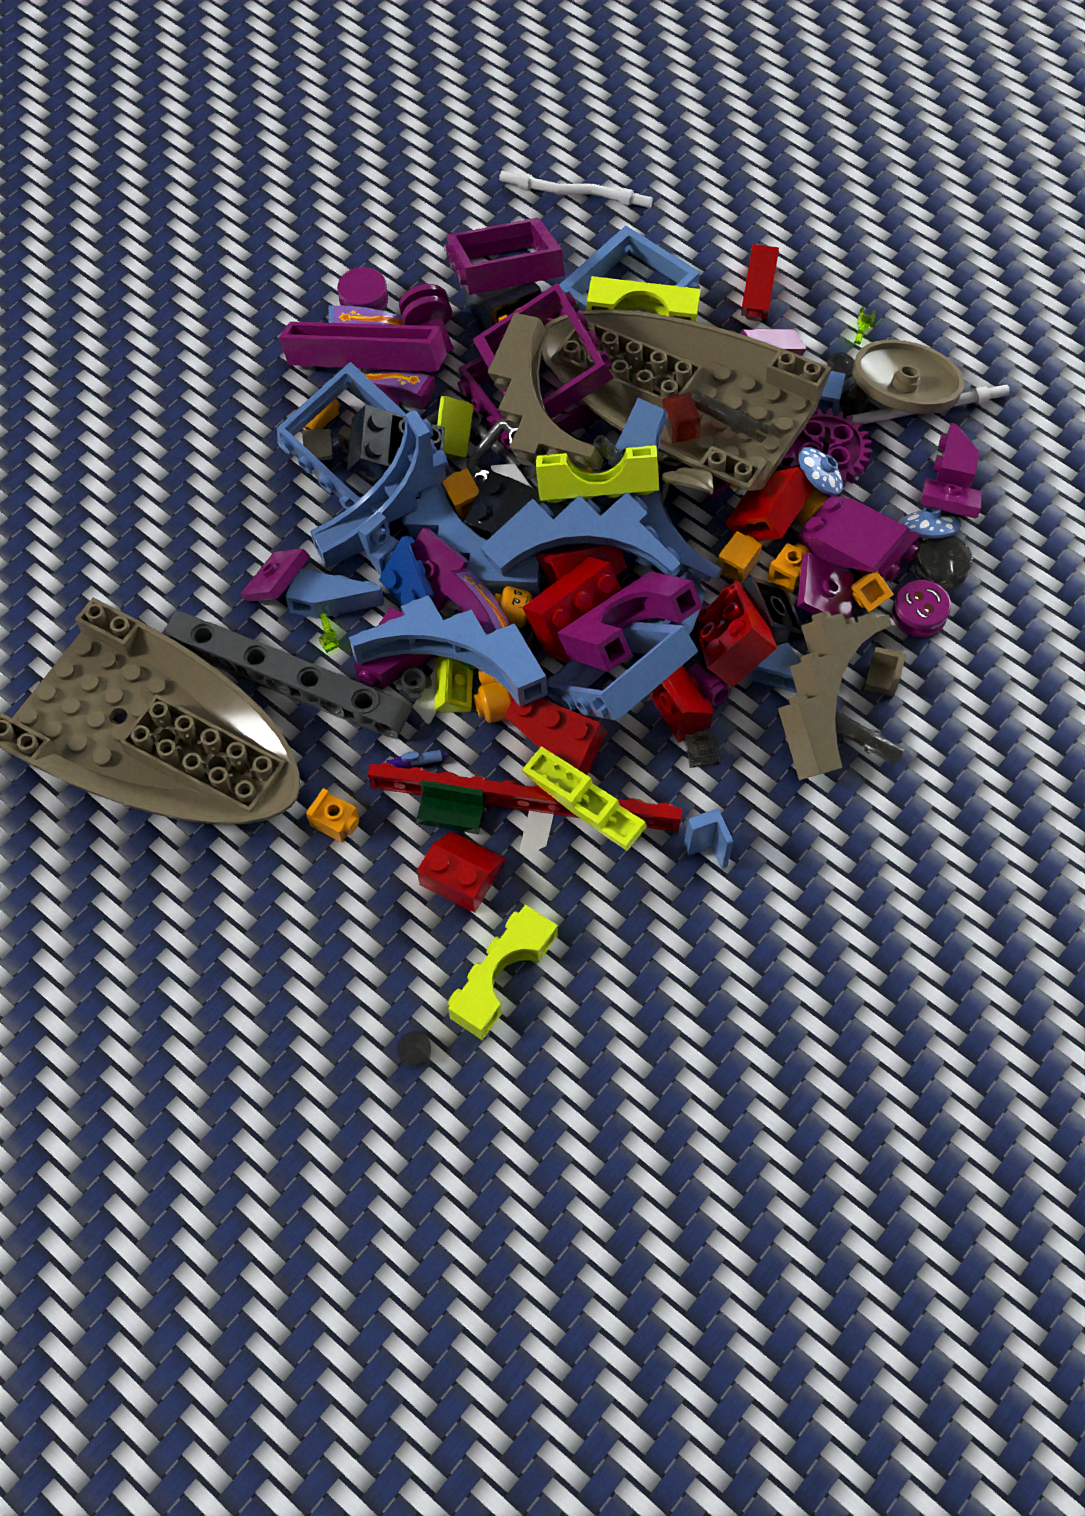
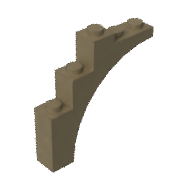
[487,312,604,470]
[778,611,892,780]

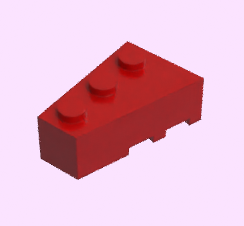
[505,698,608,775]

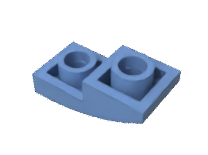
[357,512,399,575]

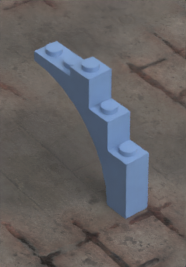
[608,398,723,582]
[310,410,448,568]
[402,481,543,595]
[480,492,681,577]
[349,595,548,706]

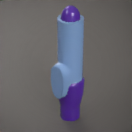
[386,750,447,769]

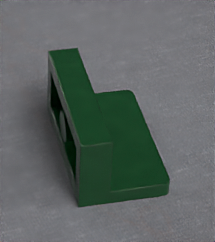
[417,780,485,835]

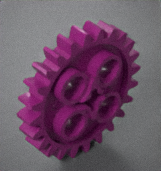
[782,408,872,488]

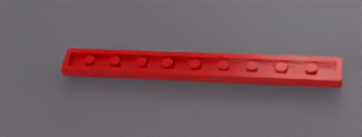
[367,763,682,833]

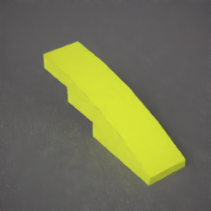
[522,746,647,851]

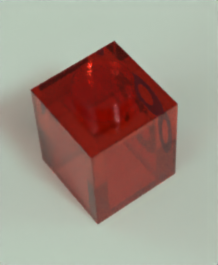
[662,392,700,444]

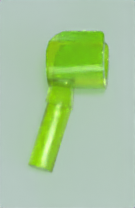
[854,307,876,345]
[318,614,339,653]

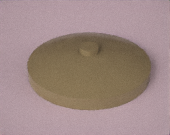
[852,340,964,414]

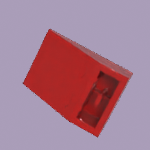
[695,580,777,688]

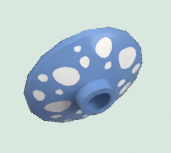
[798,447,843,496]
[902,507,961,539]

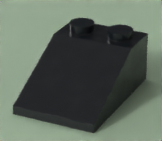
[464,471,569,555]

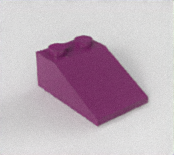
[797,496,910,573]

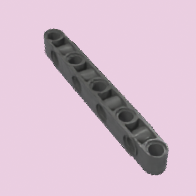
[162,611,412,738]

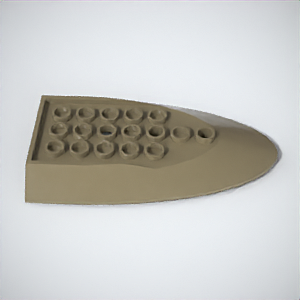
[542,309,831,491]
[0,597,300,824]

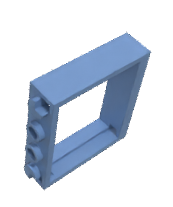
[559,225,700,314]
[277,362,406,510]
[547,622,698,721]

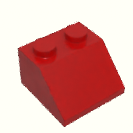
[649,666,714,743]
[417,831,506,913]

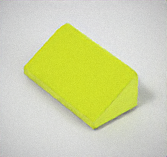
[437,396,474,459]
[434,656,473,713]

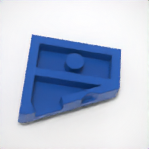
[379,535,435,606]

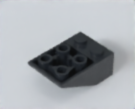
[347,404,445,479]

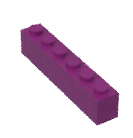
[279,322,447,372]

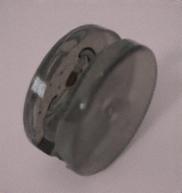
[914,536,973,591]

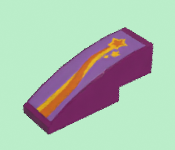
[361,368,436,410]
[440,568,510,635]

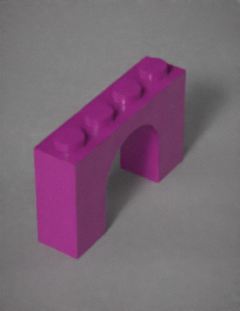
[557,571,703,672]

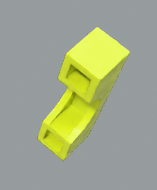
[586,276,701,322]
[536,445,660,503]
[448,905,558,1041]

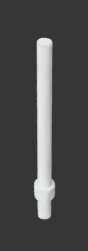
[847,384,1010,425]

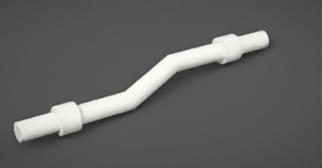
[499,171,653,208]

